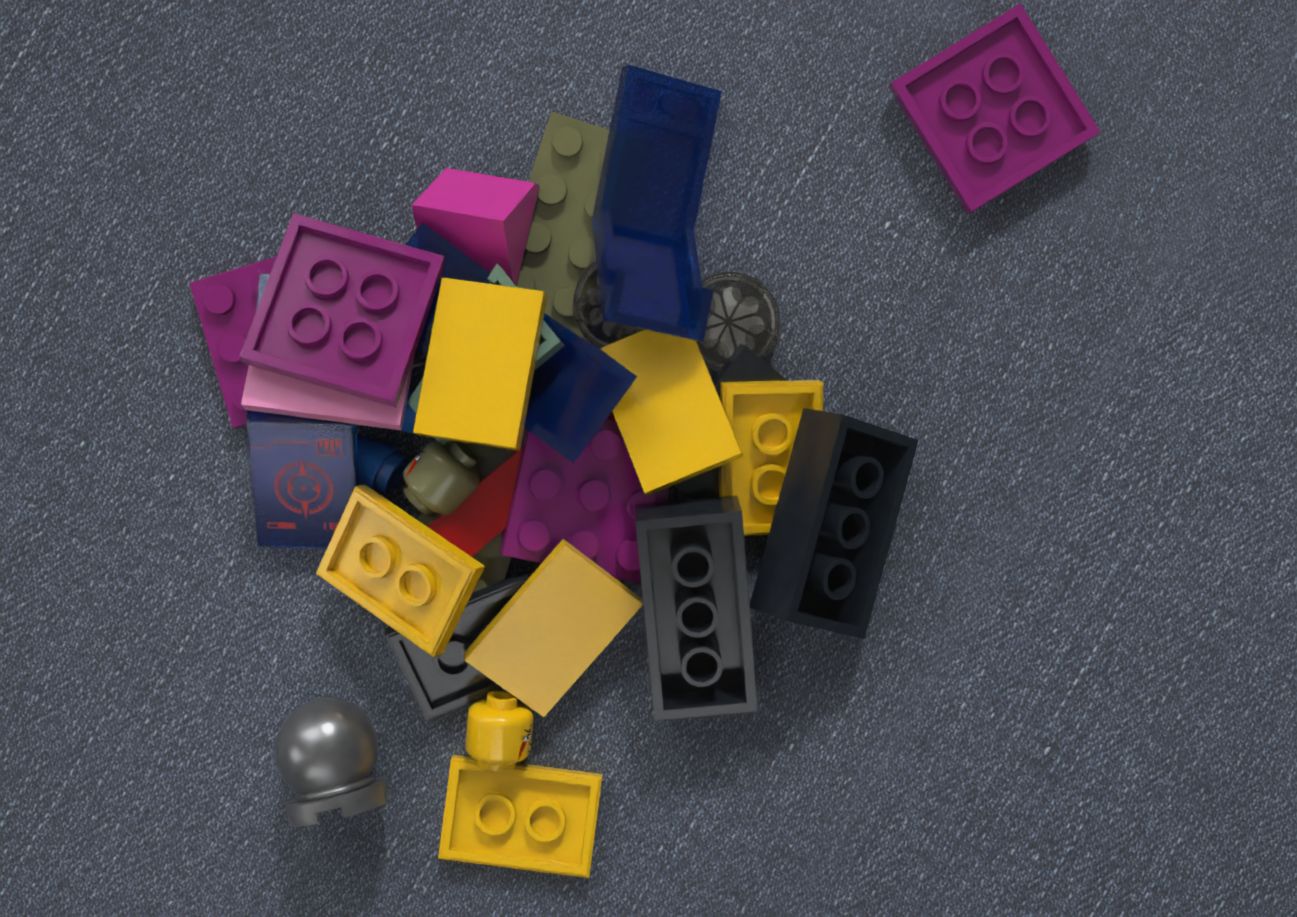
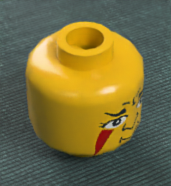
[465,691,534,771]

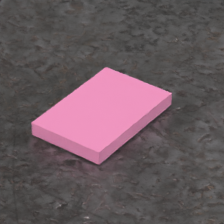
[241,355,415,430]

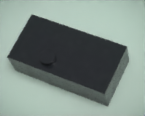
[749,408,919,639]
[635,495,758,721]

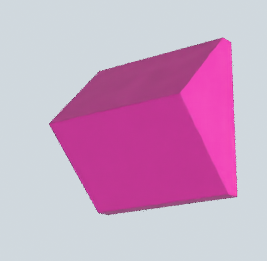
[412,168,540,285]

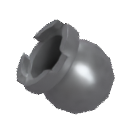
[275,697,390,827]

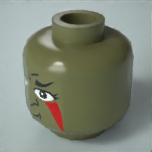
[403,440,480,517]

